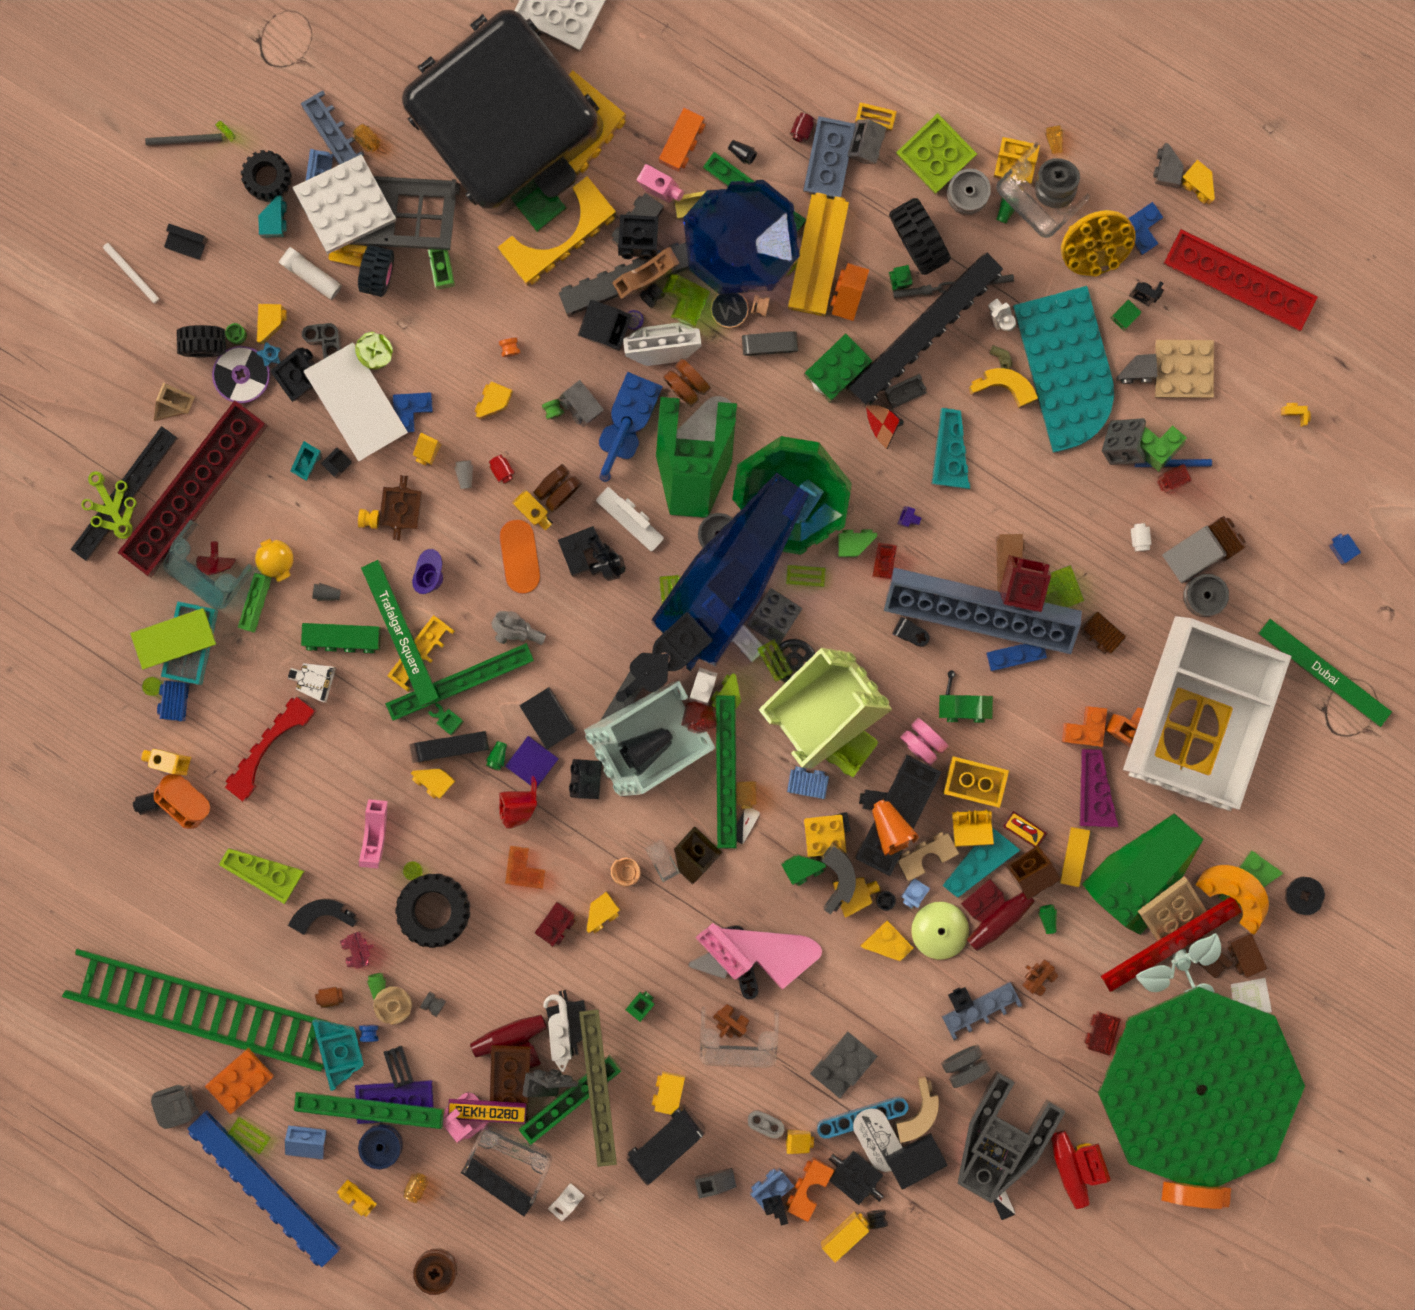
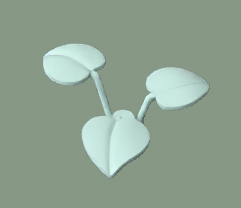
[1136,933,1221,993]

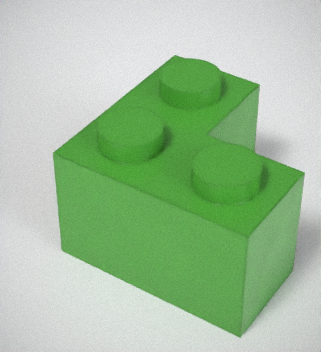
[1140,425,1187,472]

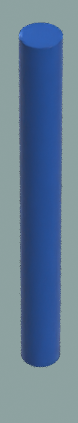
[1134,459,1212,467]

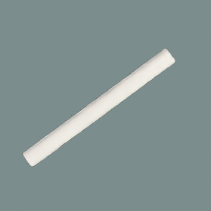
[103,243,160,304]

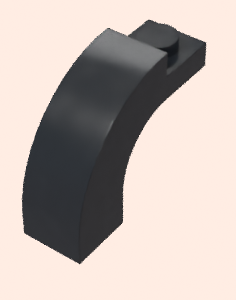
[287,898,359,935]

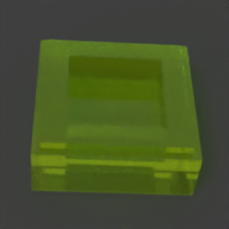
[215,121,236,142]

